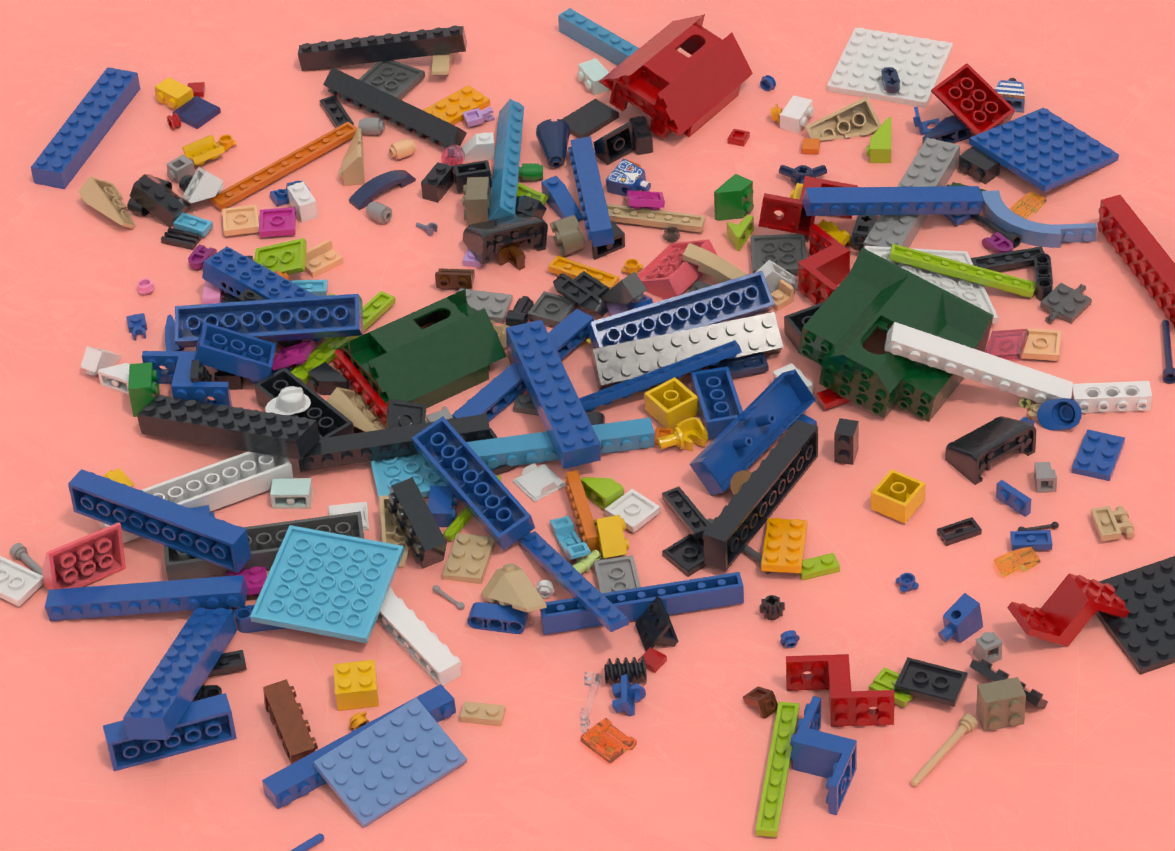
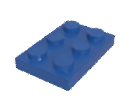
[1071,429,1125,481]

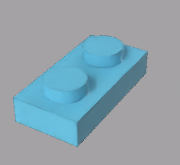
[173,212,213,237]
[291,279,328,296]

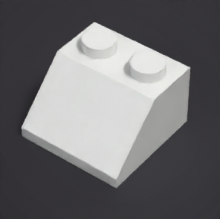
[182,167,224,203]

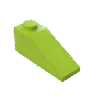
[866,117,891,163]

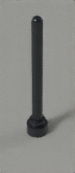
[971,214,1022,248]

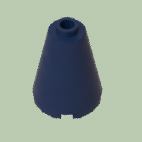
[536,119,570,168]

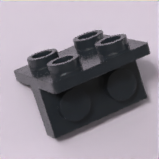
[635,597,679,651]

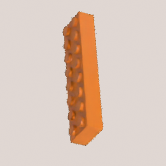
[564,470,600,552]

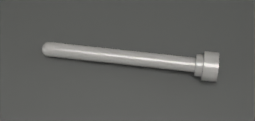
[9,543,43,576]

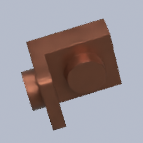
[743,686,778,718]

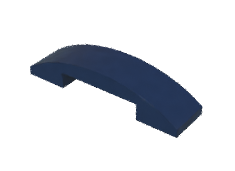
[349,170,416,210]

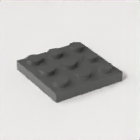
[359,60,425,99]
[750,234,807,275]

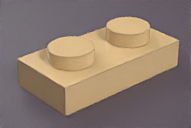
[460,701,506,726]

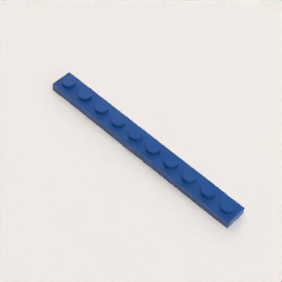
[579,340,742,412]
[518,531,629,632]

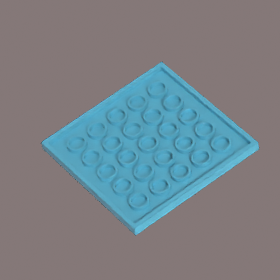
[250,525,404,643]

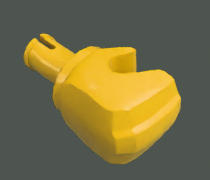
[657,417,708,451]

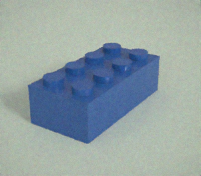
[194,322,276,382]
[691,366,743,439]

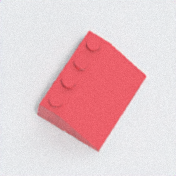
[638,239,718,299]
[42,522,126,591]

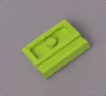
[869,667,914,708]

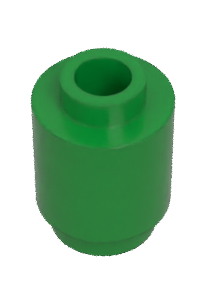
[518,163,543,181]

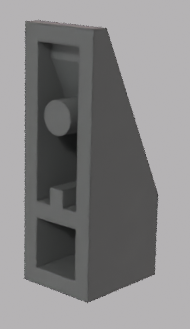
[600,272,647,305]

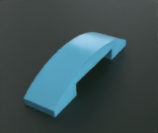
[550,516,591,560]

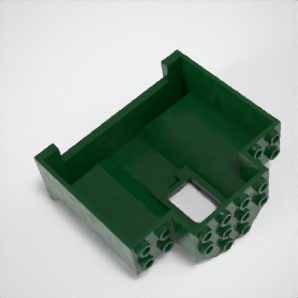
[798,248,994,422]

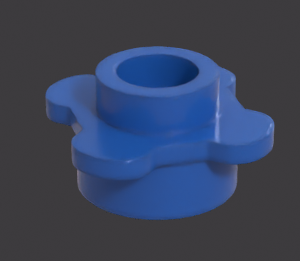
[896,573,919,592]

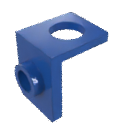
[913,106,940,135]

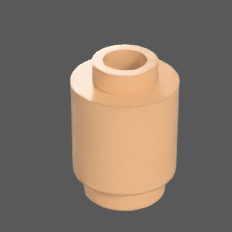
[389,138,416,160]

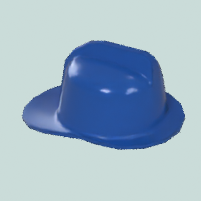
[1037,398,1082,430]

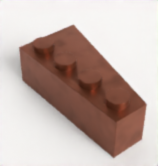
[263,679,318,764]

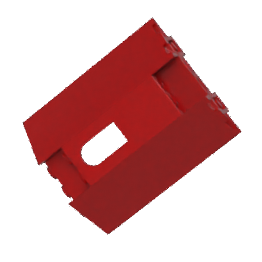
[598,14,753,139]

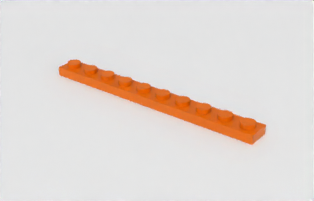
[210,122,358,211]

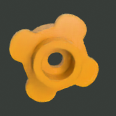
[770,104,783,124]
[216,134,237,150]
[621,258,643,274]
[348,711,369,730]

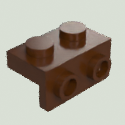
[435,268,475,289]

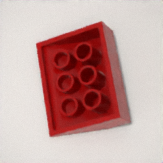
[931,63,1016,135]

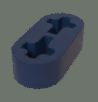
[881,67,900,93]

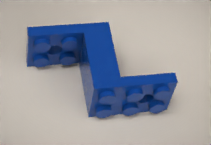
[142,351,232,407]
[790,696,857,815]

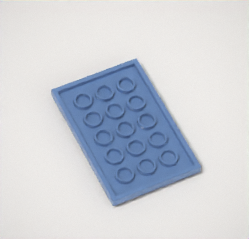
[313,698,467,828]

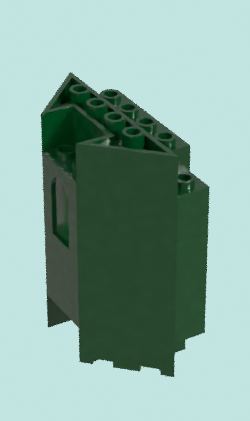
[335,289,507,409]

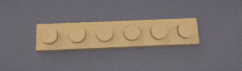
[607,204,706,233]

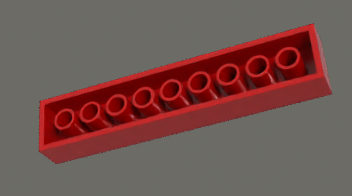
[1097,194,1175,328]

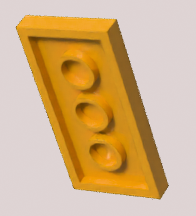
[423,85,491,125]
[761,518,808,573]

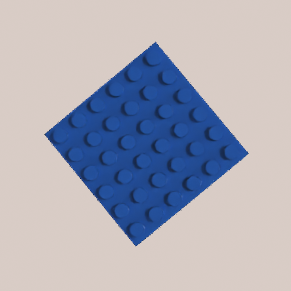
[969,107,1119,192]

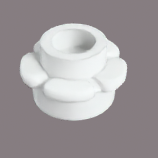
[535,580,555,598]

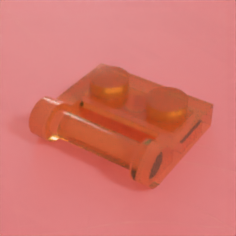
[580,718,637,763]

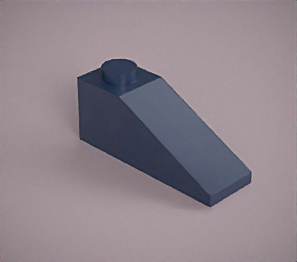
[922,115,970,145]

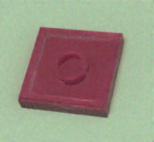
[985,329,1029,360]

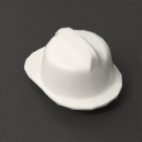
[265,386,311,415]

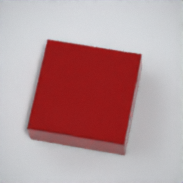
[187,82,205,98]
[728,129,750,147]
[638,647,667,673]

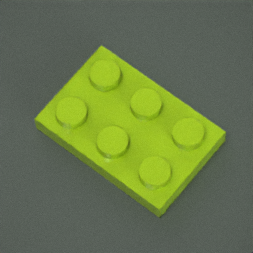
[254,238,307,275]

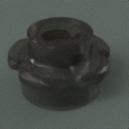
[663,226,680,243]

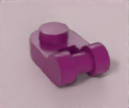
[982,232,1013,254]
[188,244,217,270]

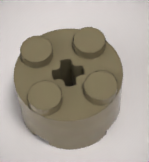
[550,215,586,257]

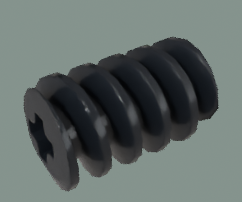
[604,656,647,685]

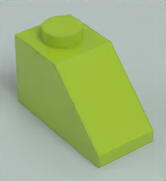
[581,477,624,512]

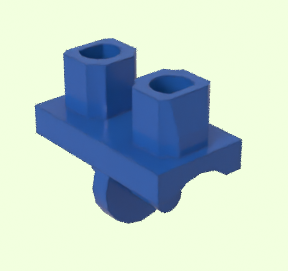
[612,674,646,717]

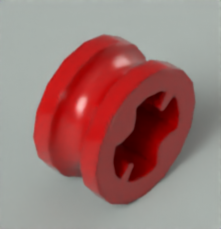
[167,113,181,130]

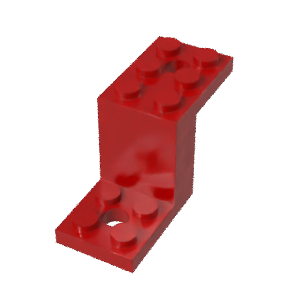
[758,176,858,236]
[798,224,850,305]
[1007,573,1130,647]
[786,654,895,727]

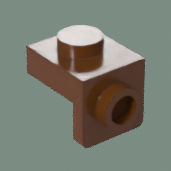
[497,243,526,271]

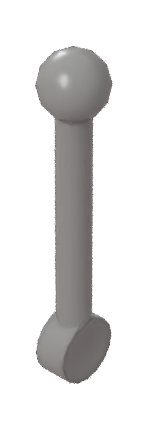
[432,585,465,610]

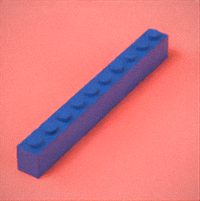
[568,136,614,247]
[802,186,984,216]
[452,309,594,422]
[540,572,744,635]
[45,575,248,621]
[262,684,456,810]

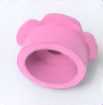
[137,278,154,295]

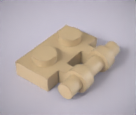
[1090,505,1135,542]

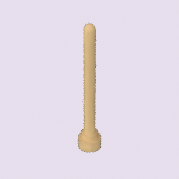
[910,714,978,787]

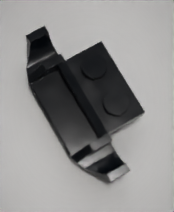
[553,271,609,316]

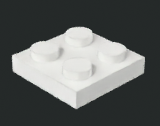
[605,489,661,533]

